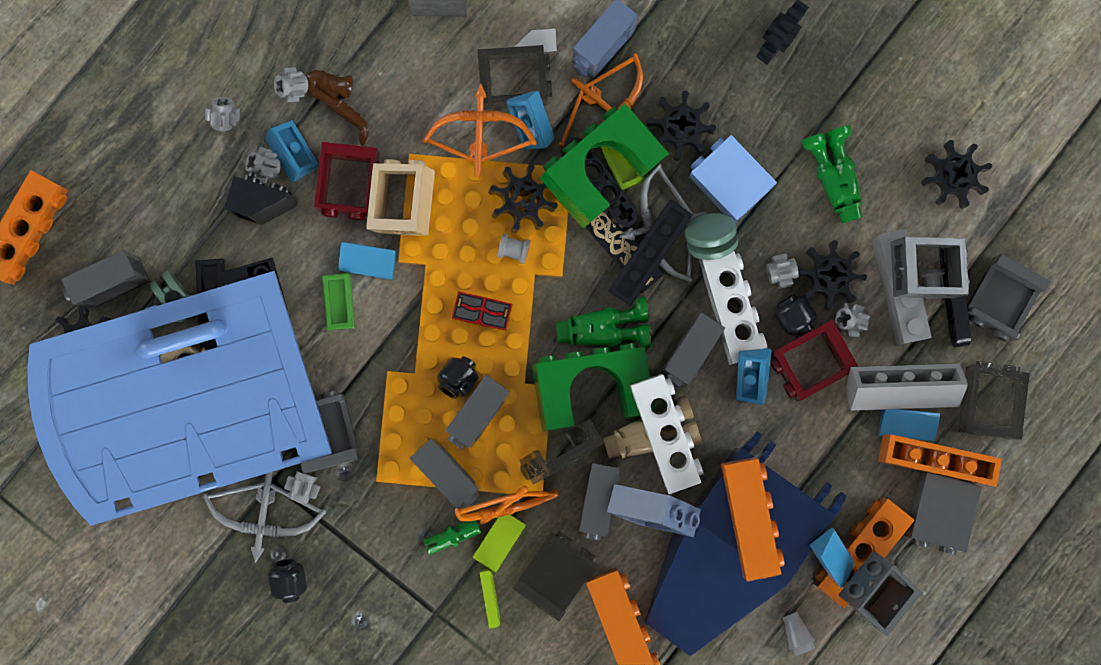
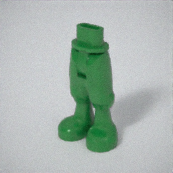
[801,125,863,224]
[556,297,652,349]

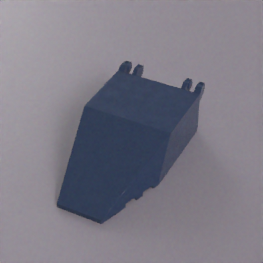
[645,431,846,656]

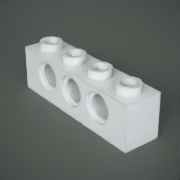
[699,251,767,365]
[630,374,704,494]

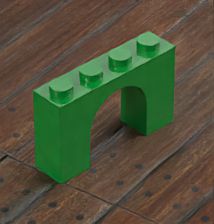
[539,103,669,229]
[532,343,656,432]

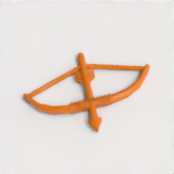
[558,53,644,147]
[423,84,537,178]
[454,486,559,525]

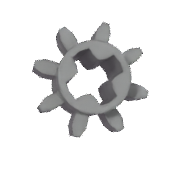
[274,67,308,102]
[205,97,240,131]
[246,147,280,184]
[766,253,799,289]
[834,303,870,338]
[284,471,321,504]

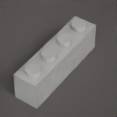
[872,229,932,346]
[844,364,968,411]

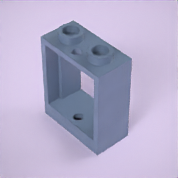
[572,0,638,80]
[607,484,701,537]

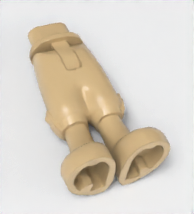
[603,395,703,459]

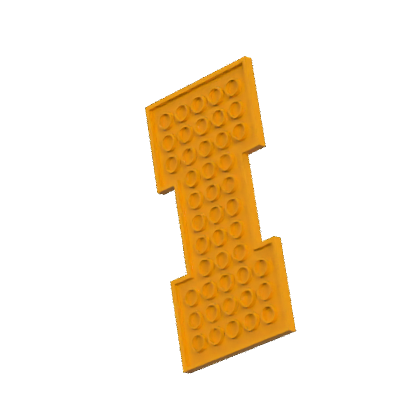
[376,154,568,497]

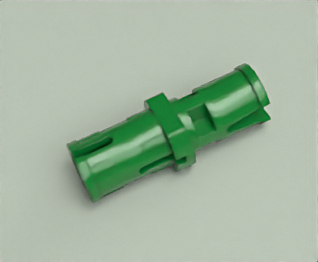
[423,520,482,556]

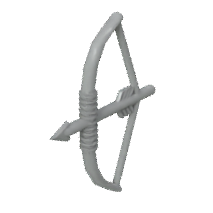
[620,163,707,282]
[203,472,326,563]

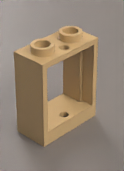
[366,159,435,236]

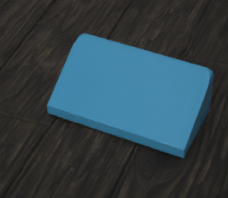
[506,91,555,150]
[265,120,319,182]
[338,242,397,280]
[736,348,771,405]
[879,409,940,441]
[810,528,855,589]

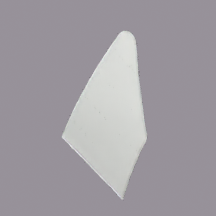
[512,28,557,53]

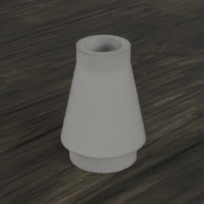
[782,612,816,656]

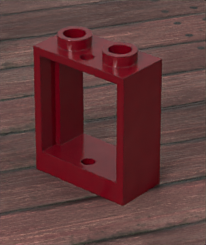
[314,142,380,221]
[770,320,859,402]

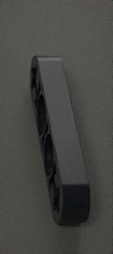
[561,137,638,229]
[939,248,971,347]

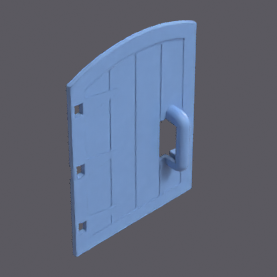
[27,271,333,526]

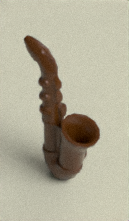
[306,70,369,146]

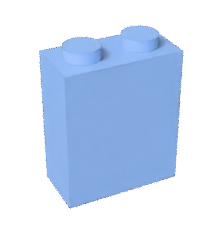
[689,135,777,223]

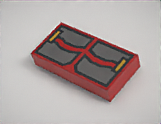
[452,291,513,331]

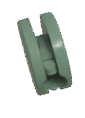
[685,213,738,260]
[149,270,191,324]

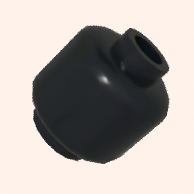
[775,294,817,336]
[437,356,479,399]
[268,559,307,603]

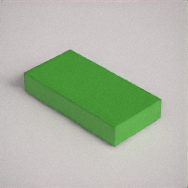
[322,273,355,331]

